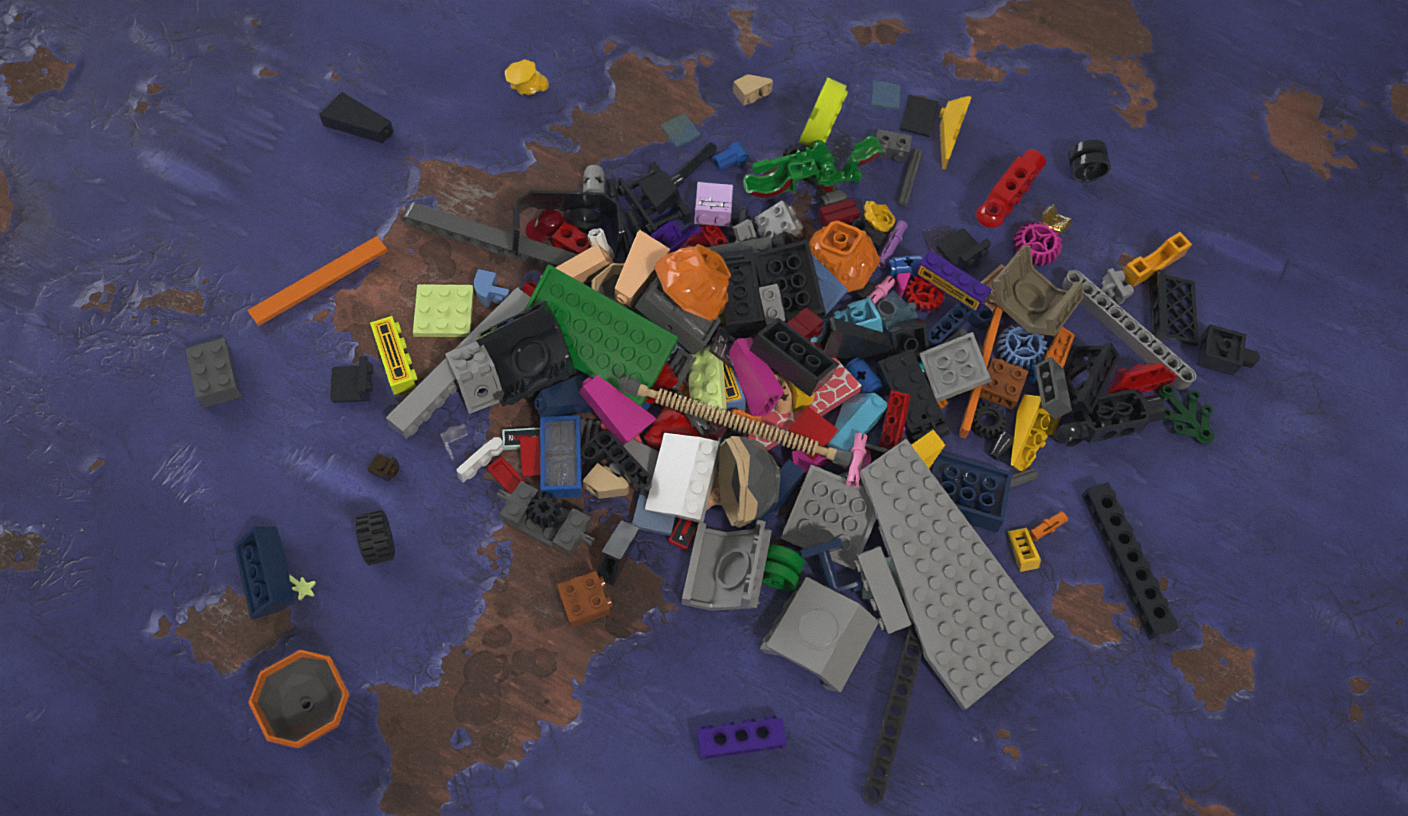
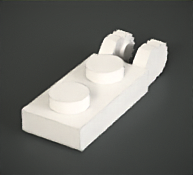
[456,437,503,483]

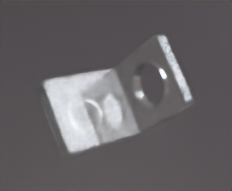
[440,424,468,461]

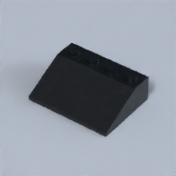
[753,239,826,322]

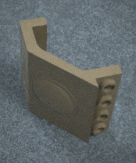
[988,245,1084,336]

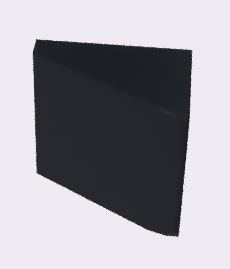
[849,282,876,300]

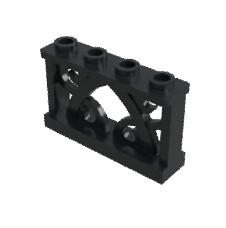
[1063,343,1120,414]

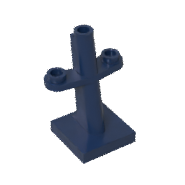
[801,538,863,595]

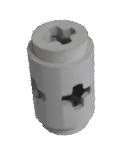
[583,165,605,193]

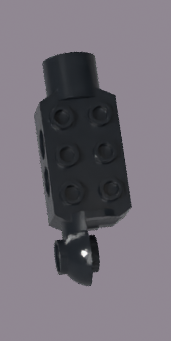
[1053,389,1165,447]

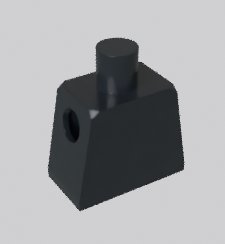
[639,171,685,215]

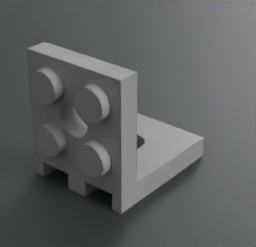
[445,342,502,414]

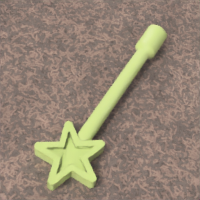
[289,574,316,601]

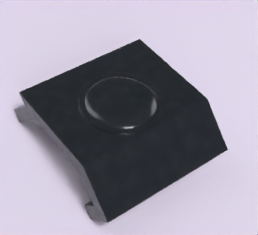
[476,300,577,407]

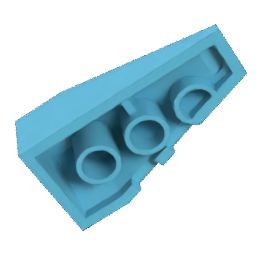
[810,298,883,342]

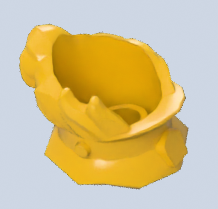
[505,59,549,95]

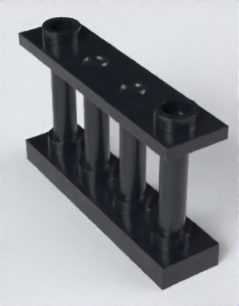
[617,161,691,235]

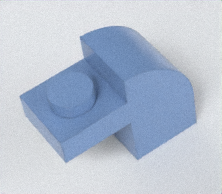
[474,269,510,307]

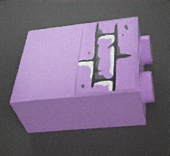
[694,182,733,227]

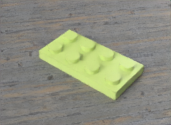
[688,343,727,422]

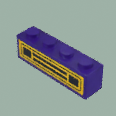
[916,250,992,313]

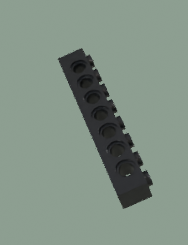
[1081,482,1178,641]

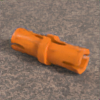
[1029,511,1068,541]

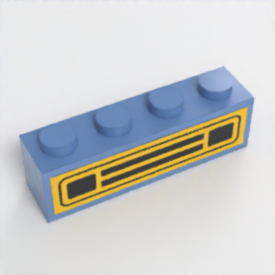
[704,340,746,413]

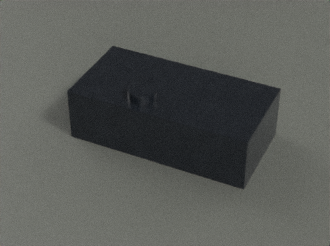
[750,318,839,397]

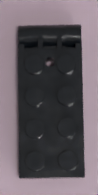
[715,246,765,333]
[875,349,950,444]

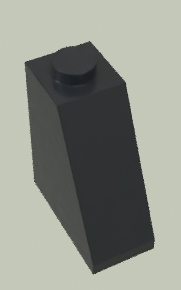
[597,520,639,586]

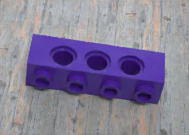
[697,716,787,760]

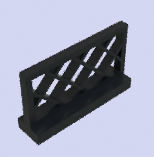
[1149,269,1199,346]

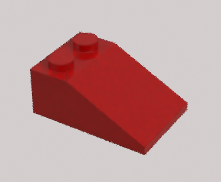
[644,407,718,452]

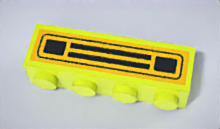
[370,316,418,395]

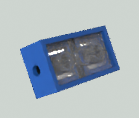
[540,415,583,499]

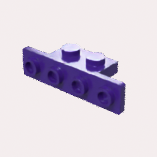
[650,220,702,253]

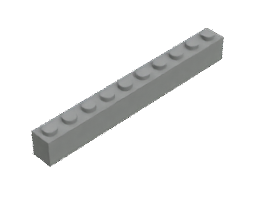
[386,288,531,439]

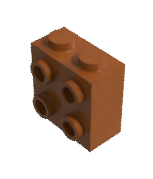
[979,358,1028,410]
[557,571,613,628]

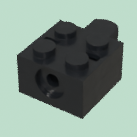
[1197,324,1260,376]

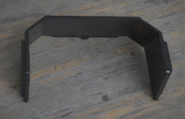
[511,190,624,258]

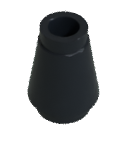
[988,431,1014,461]

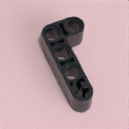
[581,431,652,496]

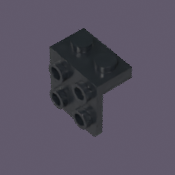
[938,228,991,270]
[330,356,374,403]

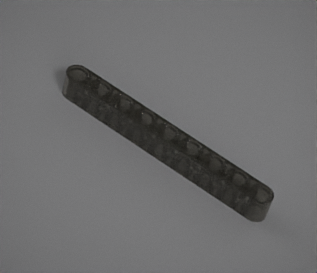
[861,623,923,806]

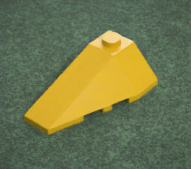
[939,96,971,169]

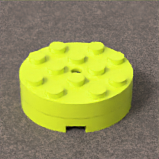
[799,77,848,149]

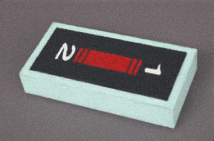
[503,428,541,450]

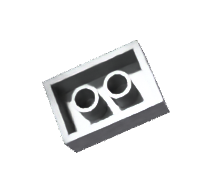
[185,338,242,408]

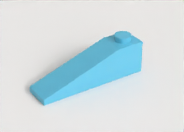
[827,393,888,451]

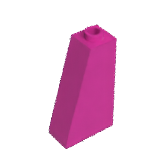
[729,337,784,417]
[579,375,656,446]

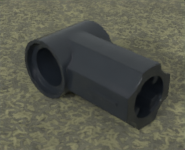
[852,218,886,249]

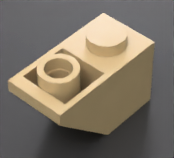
[733,74,773,106]
[583,463,629,499]

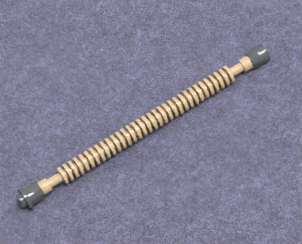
[619,375,853,468]

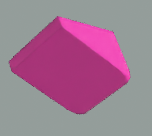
[895,273,911,299]

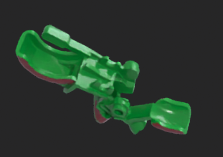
[743,135,883,199]

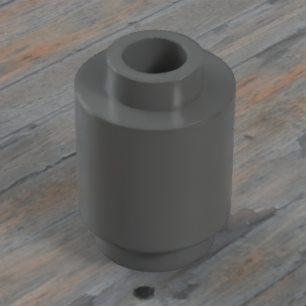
[820,189,847,207]

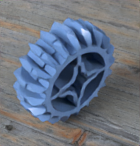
[996,323,1048,371]

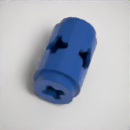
[886,255,924,279]
[845,357,883,394]

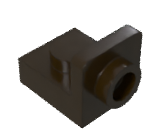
[367,453,400,482]

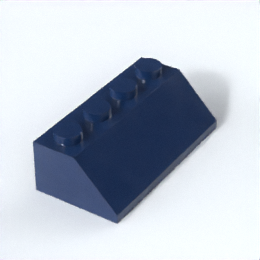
[234,526,295,620]

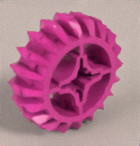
[1013,221,1062,267]

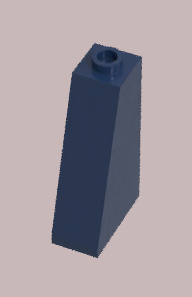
[534,373,594,417]
[742,459,805,530]

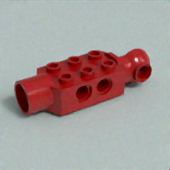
[976,149,1046,228]

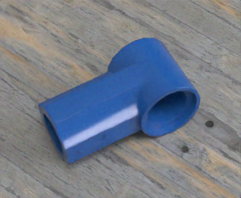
[712,142,749,171]

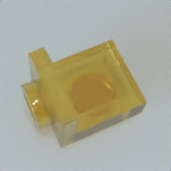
[1042,205,1072,234]

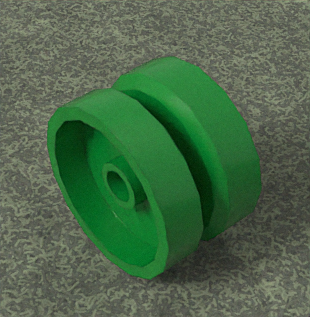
[762,545,805,591]

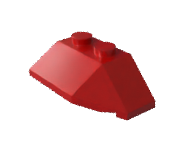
[1105,363,1177,395]

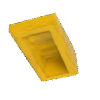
[1007,528,1041,572]

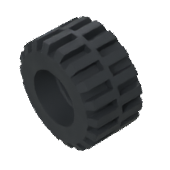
[355,510,395,566]

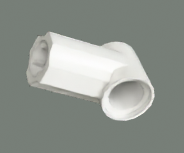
[587,228,615,259]

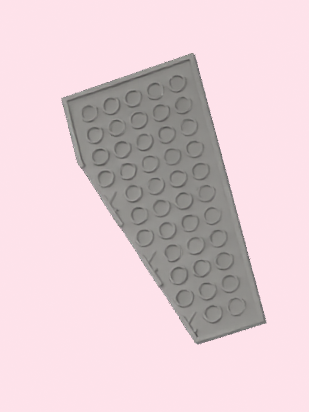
[859,439,1054,710]

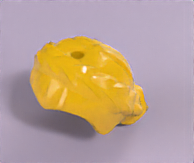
[864,201,895,232]

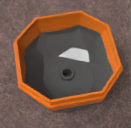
[249,650,350,748]

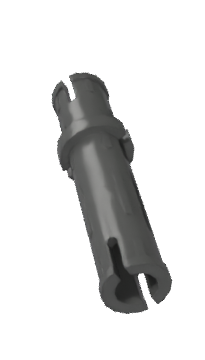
[673,391,713,438]

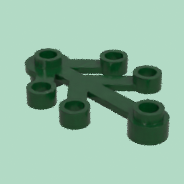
[1157,385,1214,445]

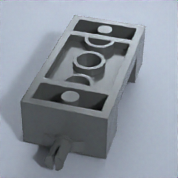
[496,481,595,559]

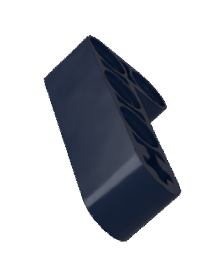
[927,302,993,349]

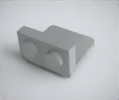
[754,200,804,239]

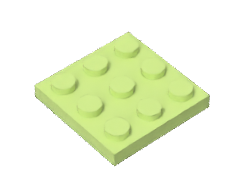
[413,284,474,337]

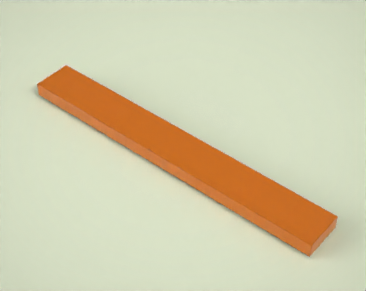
[247,236,388,326]
[959,304,1003,439]

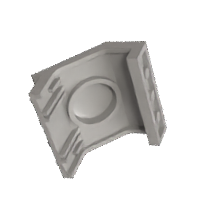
[681,520,772,611]
[760,577,879,693]

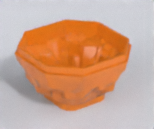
[809,221,881,293]
[654,244,731,321]

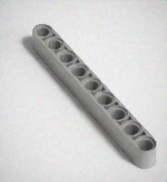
[1062,270,1196,390]

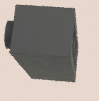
[1035,357,1072,419]

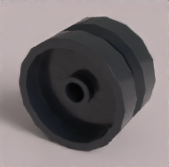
[1068,140,1111,182]

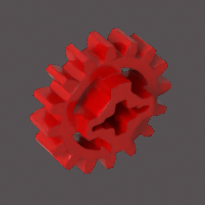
[904,276,945,313]

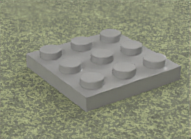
[920,332,992,402]

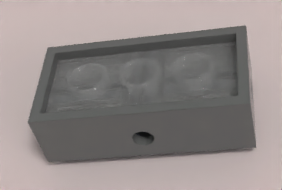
[635,276,721,355]

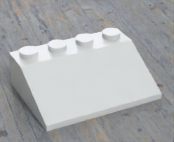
[645,433,721,523]

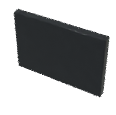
[900,94,938,137]

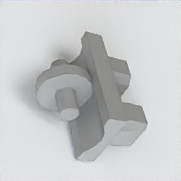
[1101,268,1134,305]

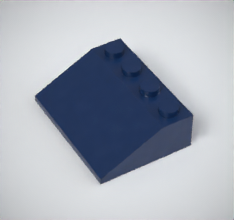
[931,452,1013,533]

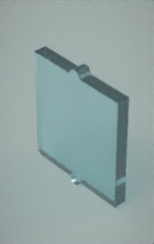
[871,81,901,110]
[661,113,701,148]

